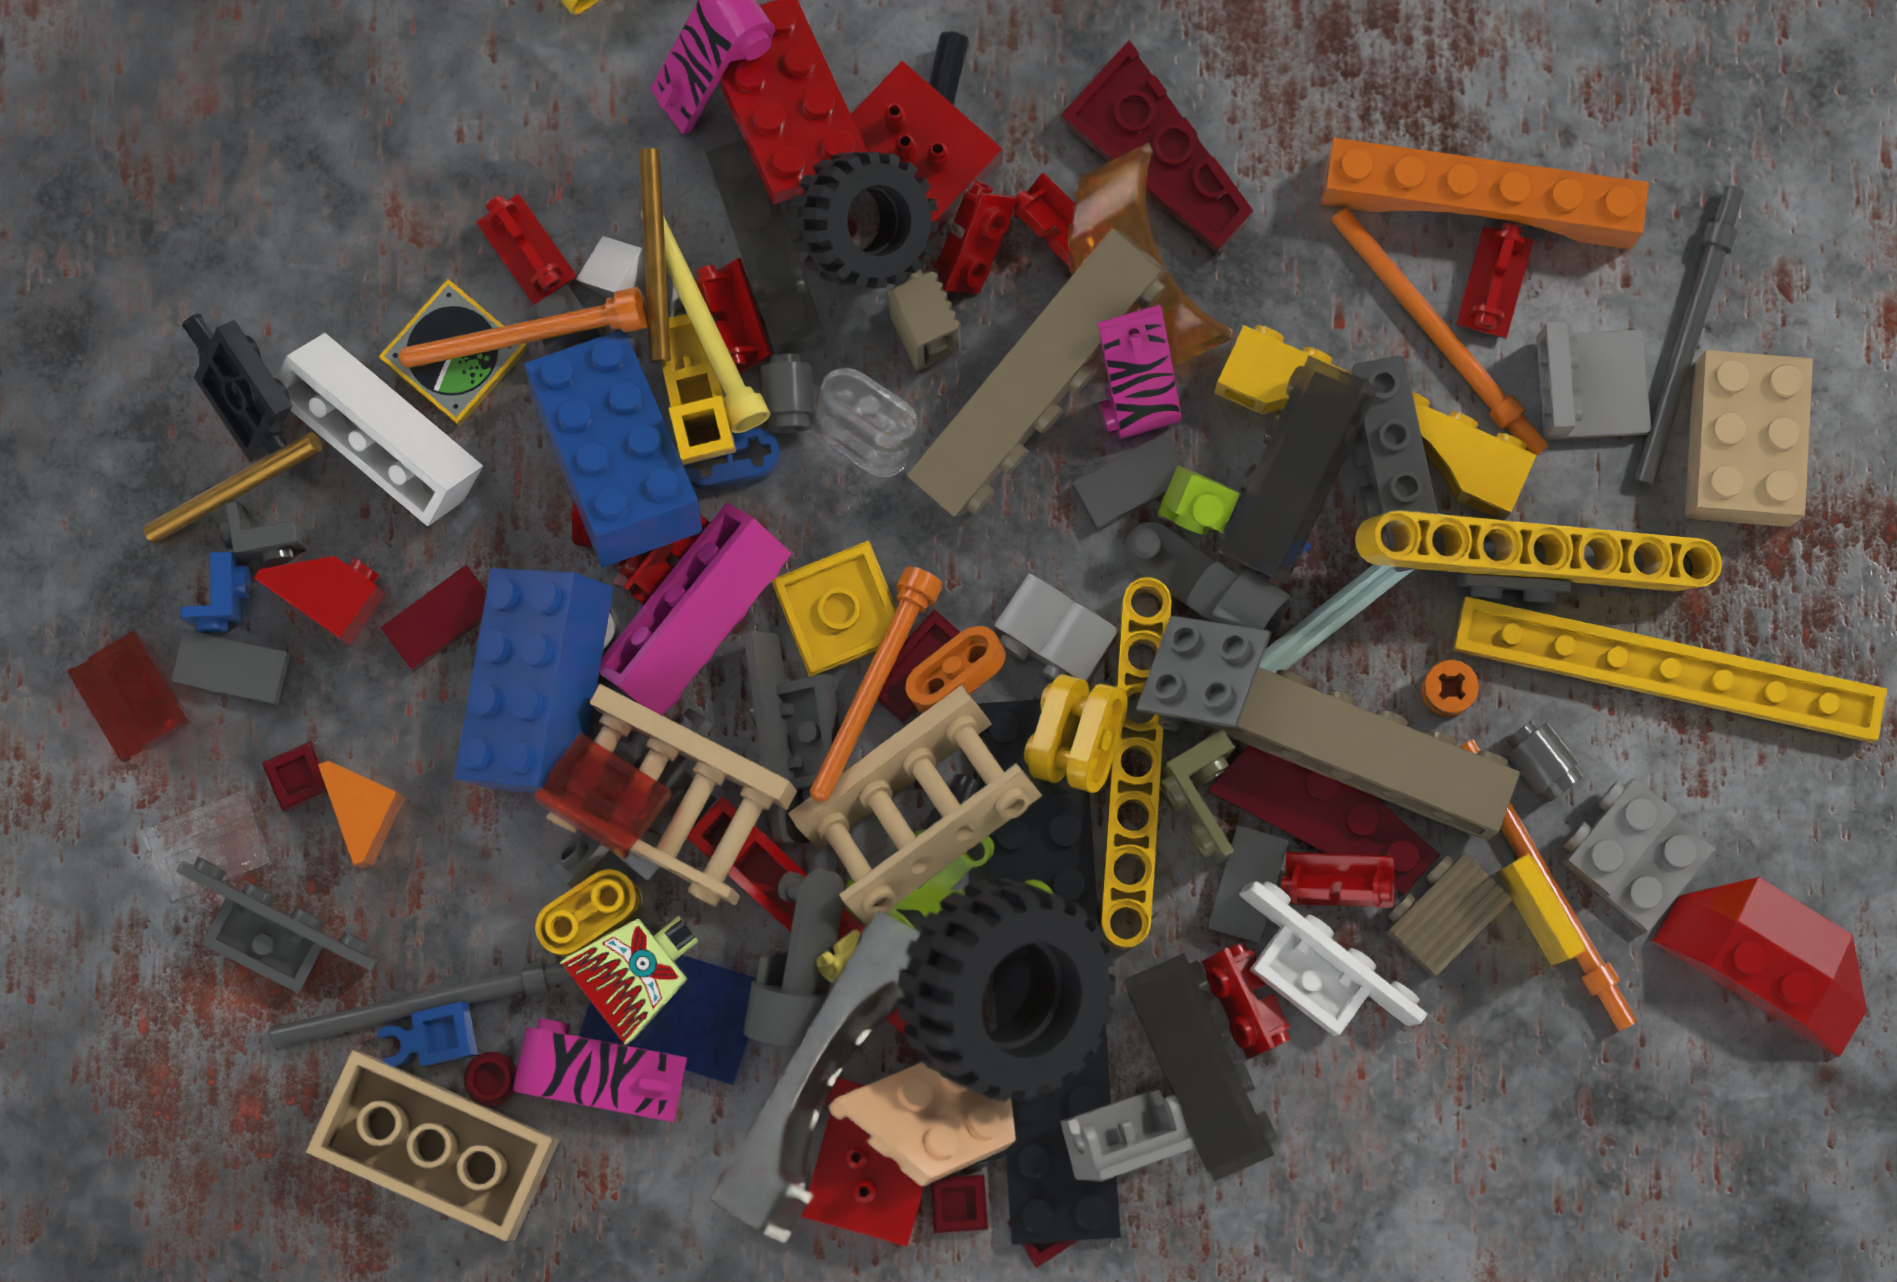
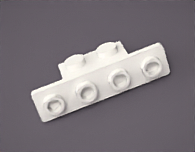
[1239,881,1428,1036]

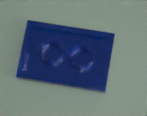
[579,955,757,1085]

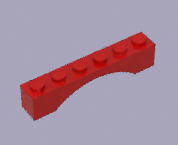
[687,796,909,1037]

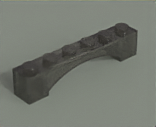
[710,910,921,1243]

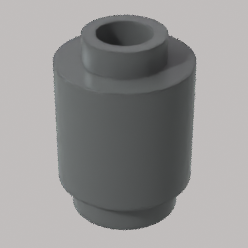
[759,353,815,433]
[1505,720,1584,802]

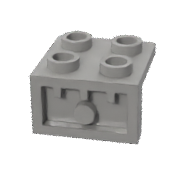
[1536,321,1651,440]

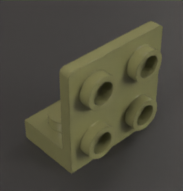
[1160,729,1235,865]

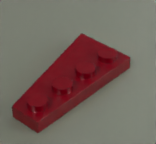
[1060,39,1254,254]
[1207,745,1440,896]

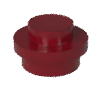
[464,1052,517,1106]

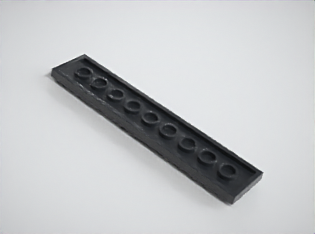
[977,699,1121,1245]

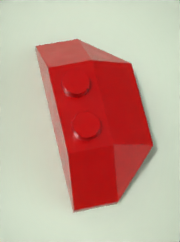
[1651,877,1867,1057]

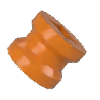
[1420,660,1479,718]

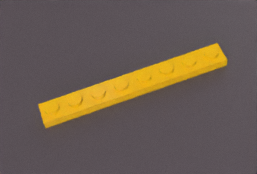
[1452,596,1887,743]

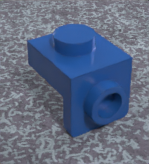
[180,551,251,633]

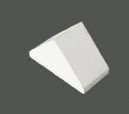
[576,236,683,320]

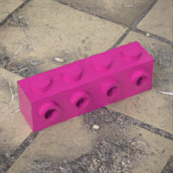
[599,502,792,716]

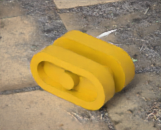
[1024,674,1128,793]
[536,869,642,958]

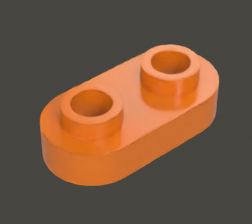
[905,626,1006,714]

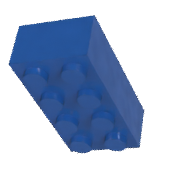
[524,330,702,568]
[454,568,614,796]

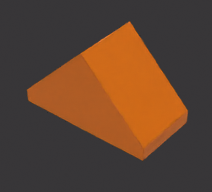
[318,761,406,869]

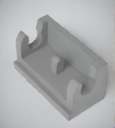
[1060,1089,1194,1181]

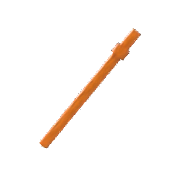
[1331,207,1549,458]
[1459,739,1638,1032]

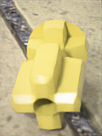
[816,930,873,983]

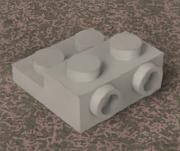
[1561,777,1716,932]

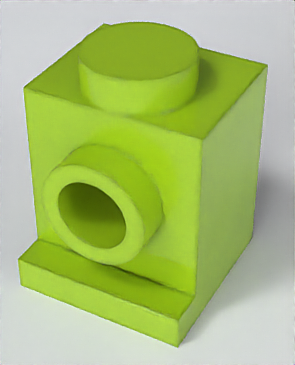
[1157,465,1240,535]

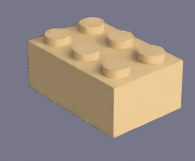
[1685,350,1813,527]

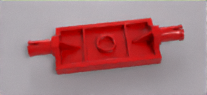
[718,0,868,238]

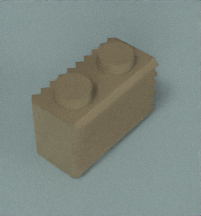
[887,269,961,371]
[1385,853,1512,978]

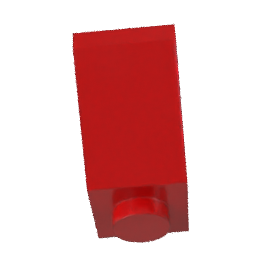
[253,556,387,645]

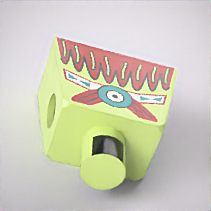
[560,916,699,1044]

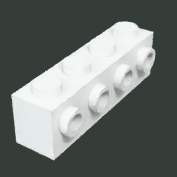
[276,333,483,526]

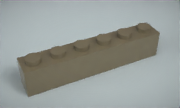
[906,228,1169,517]
[1188,667,1521,841]

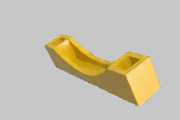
[1214,325,1537,520]

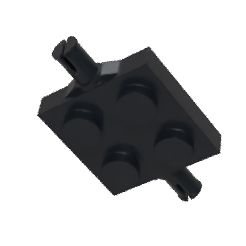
[182,313,292,471]

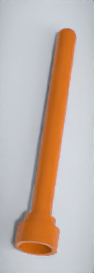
[398,287,648,368]
[810,566,943,802]

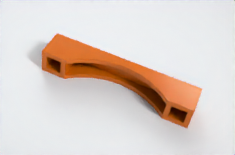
[1321,137,1649,249]

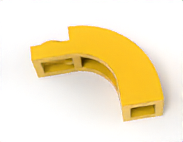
[661,314,736,465]

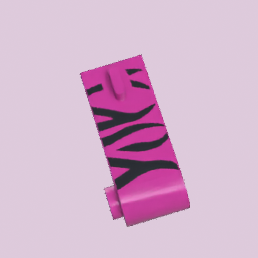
[650,0,775,135]
[1097,305,1181,439]
[512,1018,687,1122]

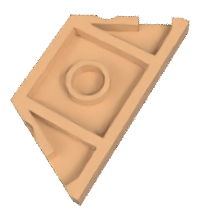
[829,1062,1016,1186]

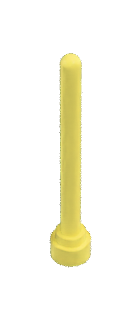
[641,210,770,433]

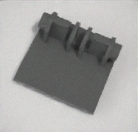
[1136,615,1271,731]

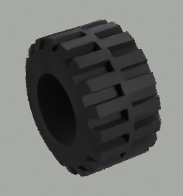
[789,152,938,289]

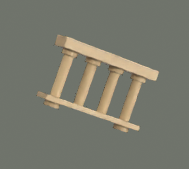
[536,684,797,907]
[788,685,1042,926]

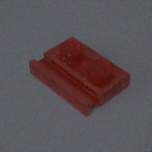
[67,630,192,763]
[534,733,672,860]

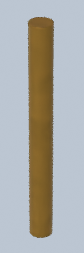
[639,148,671,362]
[143,432,322,544]

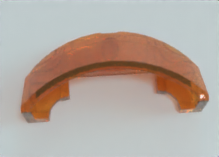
[1068,143,1236,367]

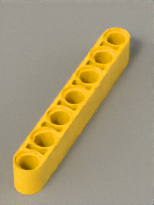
[1355,511,1722,592]
[1100,577,1172,950]

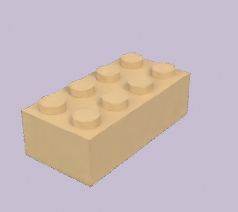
[306,1050,560,1242]

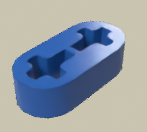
[680,428,780,489]

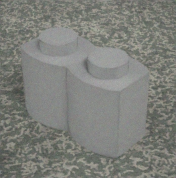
[994,573,1119,684]

